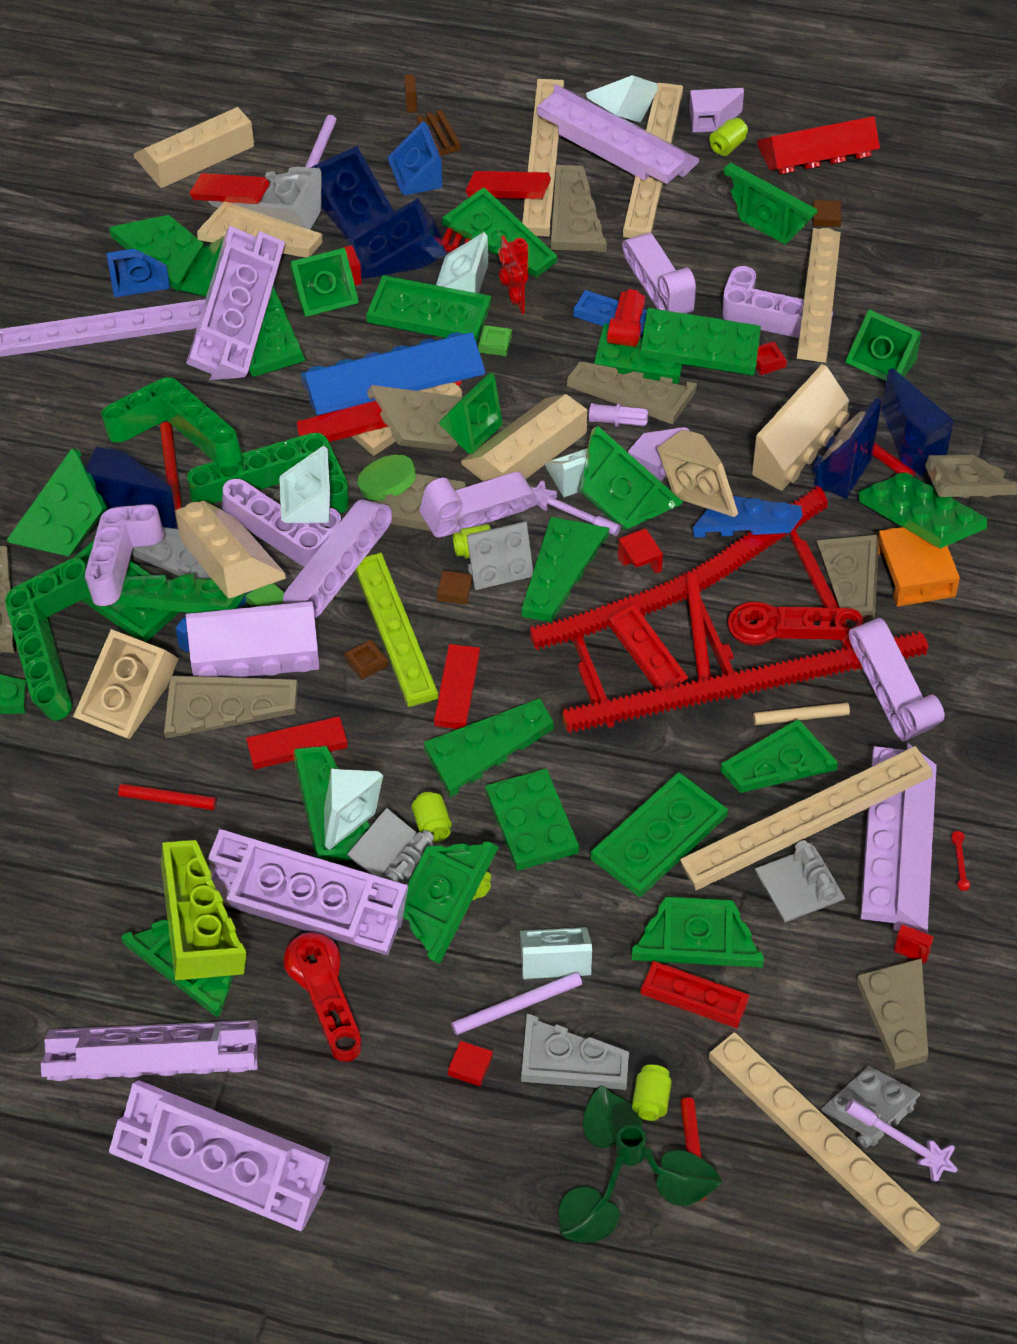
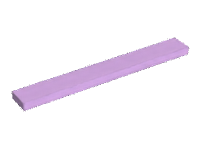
[0,299,205,357]

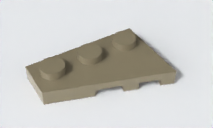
[817,535,879,619]
[856,959,928,1070]

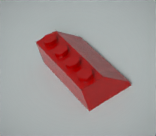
[756,116,880,174]

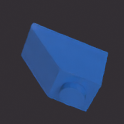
[106,249,170,297]

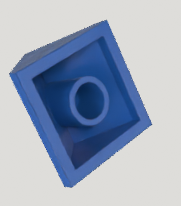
[387,121,442,195]

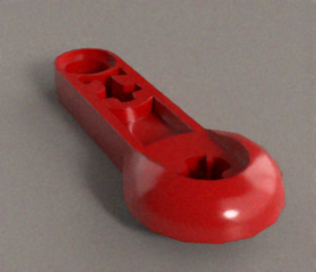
[728,602,863,646]
[283,932,362,1062]

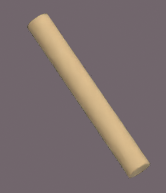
[753,702,850,725]

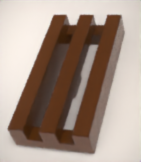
[416,110,461,156]

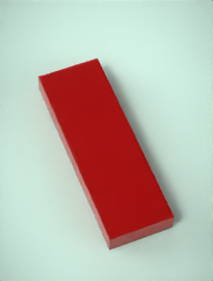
[466,171,551,199]
[189,173,270,204]
[297,400,388,442]
[606,603,688,691]
[434,644,480,729]
[246,716,348,770]
[641,961,750,1029]

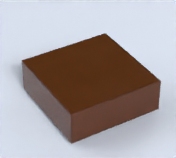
[404,74,417,113]
[813,200,841,227]
[437,570,473,605]
[344,639,388,681]

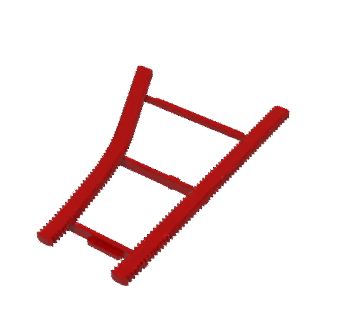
[530,486,928,734]

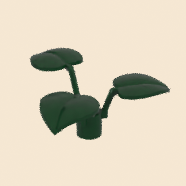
[559,1085,722,1243]

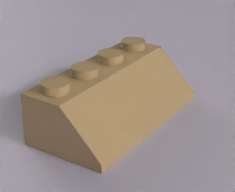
[134,107,254,188]
[752,364,849,491]
[461,394,587,481]
[175,501,286,599]

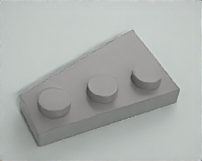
[131,527,211,579]
[521,1013,629,1090]

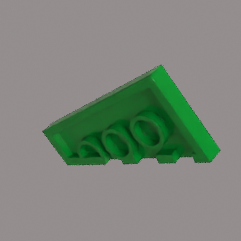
[423,698,554,798]

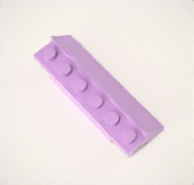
[537,84,699,184]
[186,226,285,380]
[861,743,937,934]
[208,829,408,955]
[41,1020,258,1081]
[109,1080,330,1231]

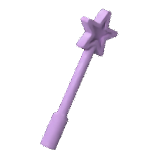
[531,481,621,536]
[845,1099,957,1181]

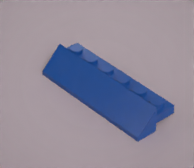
[300,332,485,415]

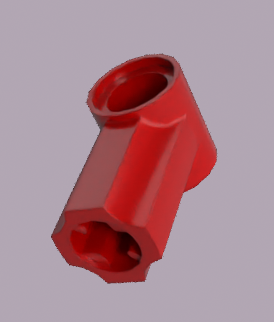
[607,289,645,348]

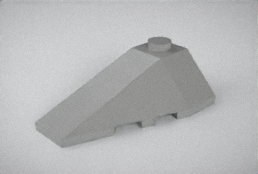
[208,166,321,230]

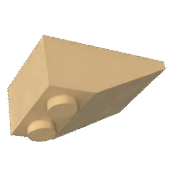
[657,429,738,517]
[73,629,179,739]

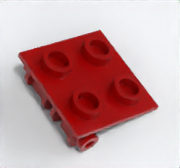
[498,235,528,314]

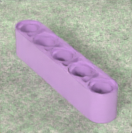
[283,500,392,618]

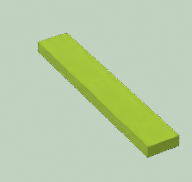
[355,553,438,707]

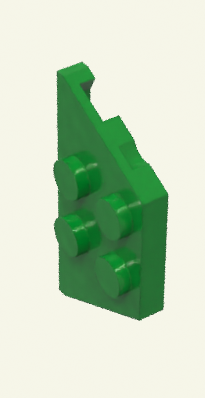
[724,162,818,245]
[109,215,204,292]
[579,426,683,530]
[7,448,107,557]
[403,842,499,964]
[632,897,764,968]
[121,920,234,1018]

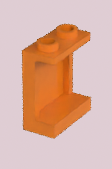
[878,527,960,607]

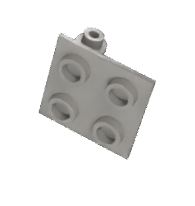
[467,521,533,590]
[347,808,434,885]
[755,840,845,923]
[821,1066,920,1148]

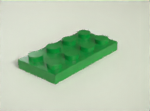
[366,275,491,344]
[640,308,761,376]
[859,472,987,549]
[74,541,179,642]
[590,772,728,898]

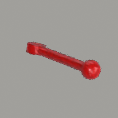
[951,831,971,891]

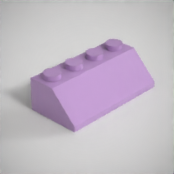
[186,601,320,678]

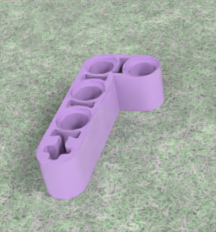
[622,232,696,314]
[722,266,833,338]
[420,472,537,538]
[222,479,341,566]
[85,505,165,606]
[849,618,945,741]

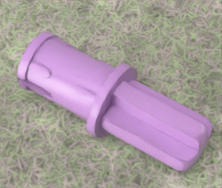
[589,403,648,427]

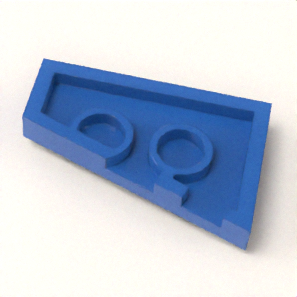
[693,495,803,538]

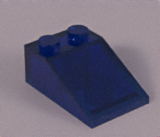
[310,146,397,240]
[348,198,447,279]
[882,368,954,476]
[813,397,882,499]
[85,446,178,529]

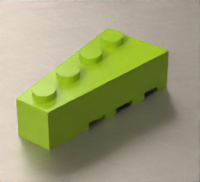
[161,840,246,980]

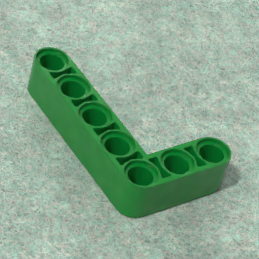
[101,377,242,468]
[187,433,349,514]
[5,558,91,721]

